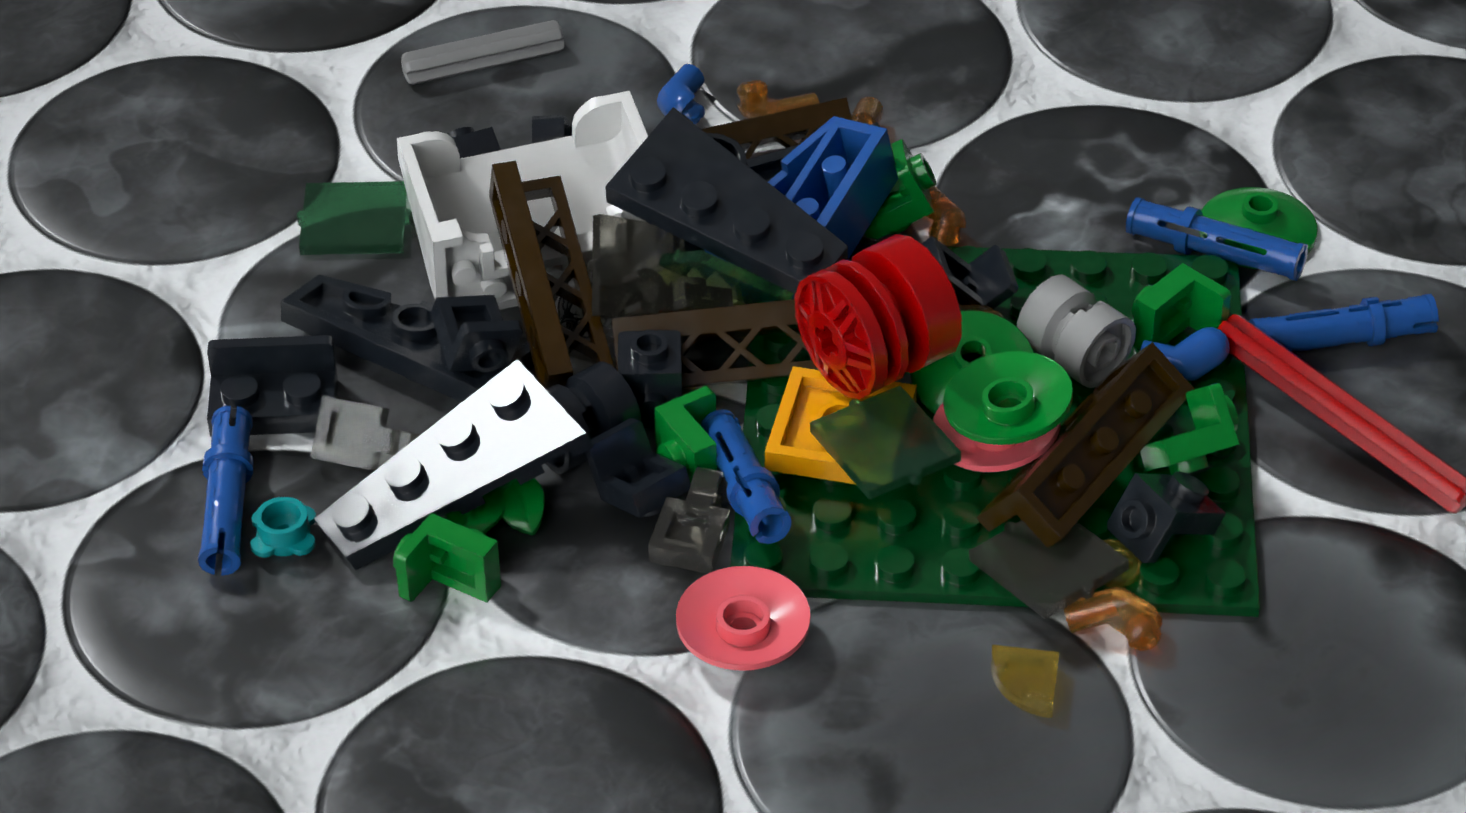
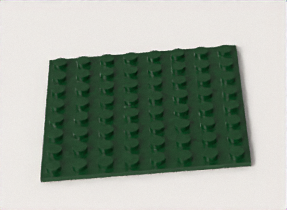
[730,243,1260,617]

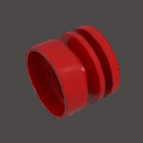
[794,234,962,400]

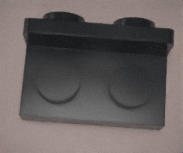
[207,335,338,437]

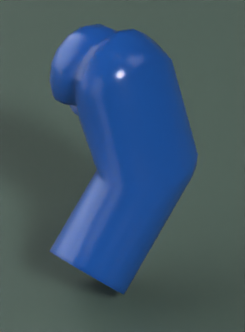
[657,64,705,125]
[1140,327,1229,381]

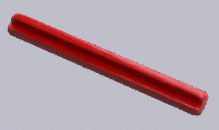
[1218,314,1466,514]

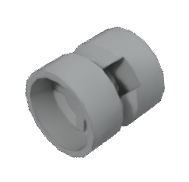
[1017,274,1136,388]

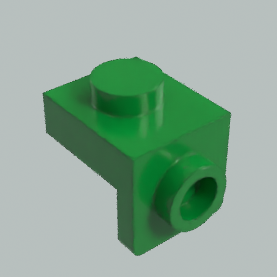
[864,139,937,243]
[1131,263,1231,350]
[1140,383,1239,475]
[655,386,717,499]
[393,513,501,603]

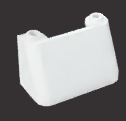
[397,91,670,310]

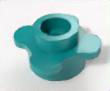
[250,497,316,558]

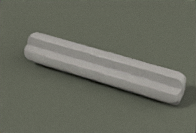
[401,20,564,85]

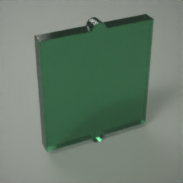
[297,181,412,255]
[658,250,794,304]
[810,385,961,500]

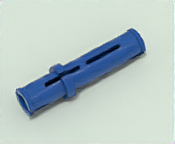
[1126,197,1308,281]
[1249,294,1439,352]
[198,406,254,576]
[701,409,791,544]

